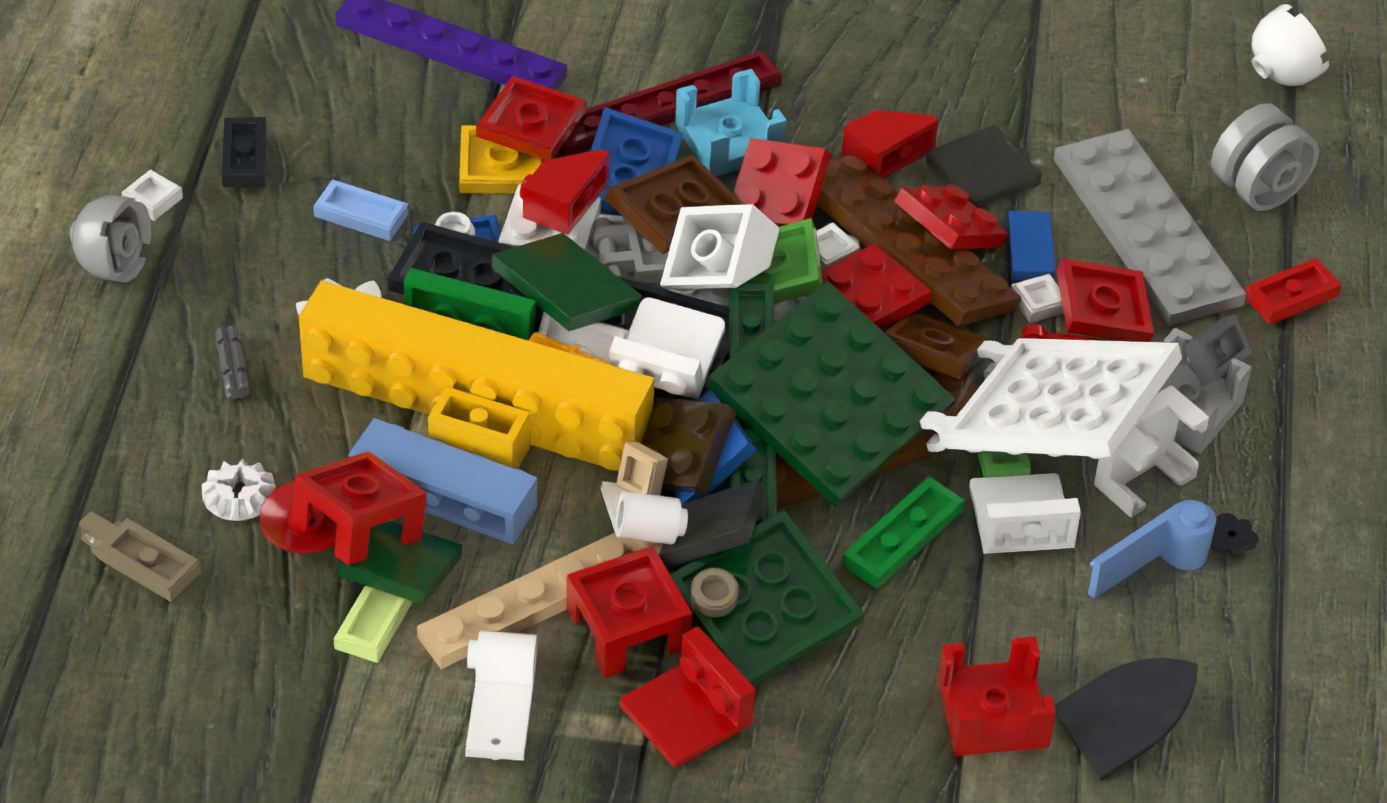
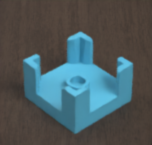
[675,69,787,176]

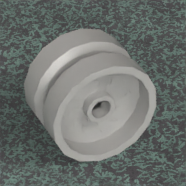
[1211,103,1320,211]

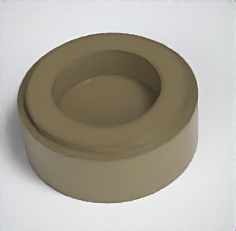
[691,568,739,618]

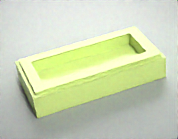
[334,586,413,663]

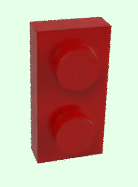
[1245,258,1342,325]

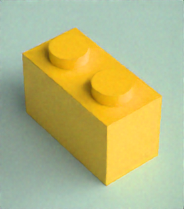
[428,387,530,469]

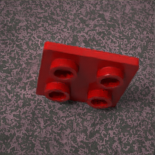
[620,626,756,768]

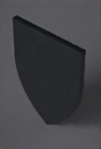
[1054,658,1198,780]

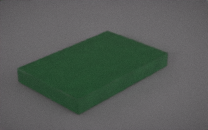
[491,233,641,331]

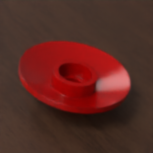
[260,481,337,553]

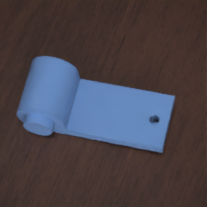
[1088,500,1216,599]

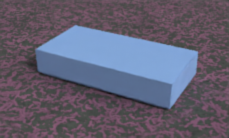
[313,179,409,241]

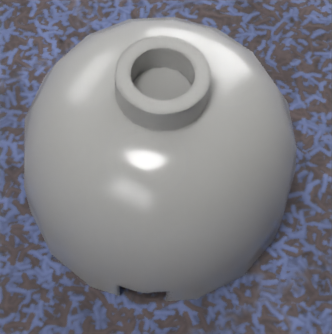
[70,195,151,283]

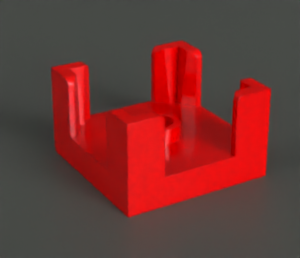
[291,451,427,566]
[566,546,692,678]
[937,636,1056,756]

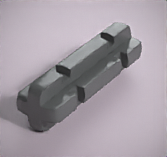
[215,325,250,400]

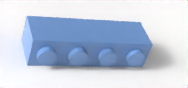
[348,418,537,545]

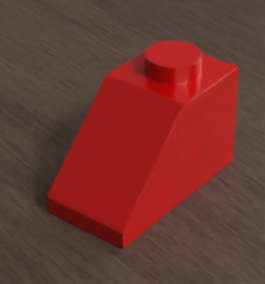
[841,110,939,180]
[519,149,610,235]

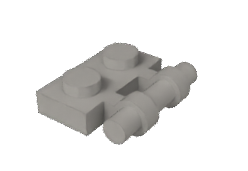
[592,217,669,283]

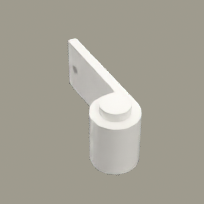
[601,481,688,545]
[465,631,538,761]

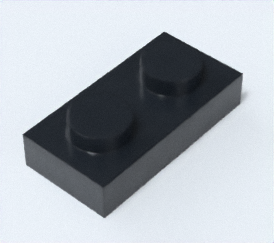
[222,117,267,187]

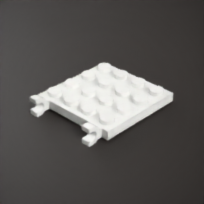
[920,338,1182,459]

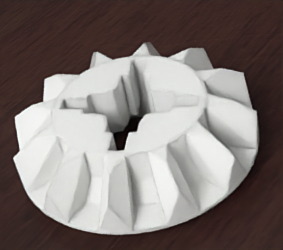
[202,458,276,521]

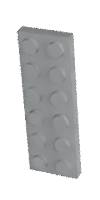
[1054,129,1246,327]

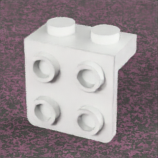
[609,298,725,400]

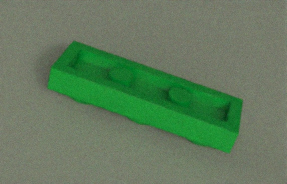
[842,477,965,590]

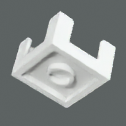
[1094,385,1209,518]

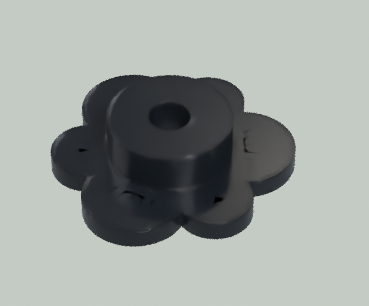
[1210,513,1259,556]

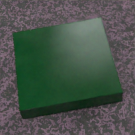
[338,521,463,605]

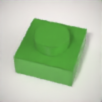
[977,451,1031,478]

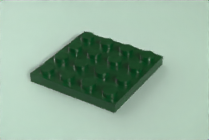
[705,281,956,507]

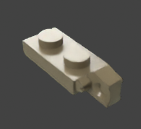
[79,511,201,602]

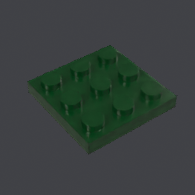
[670,510,864,687]

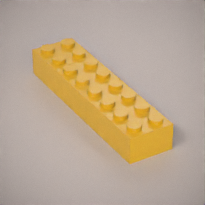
[299,280,655,471]

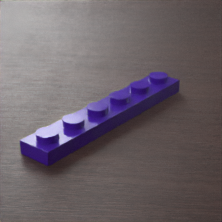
[336,0,567,90]

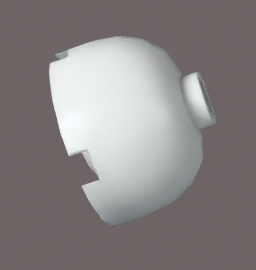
[1252,4,1329,86]

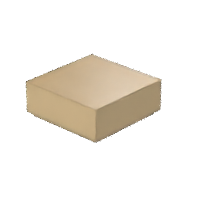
[616,441,668,496]

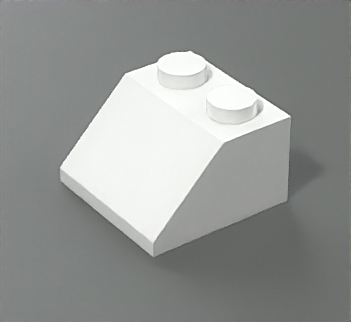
[660,204,780,289]

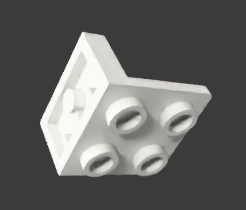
[969,473,1081,554]

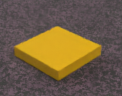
[459,125,544,194]

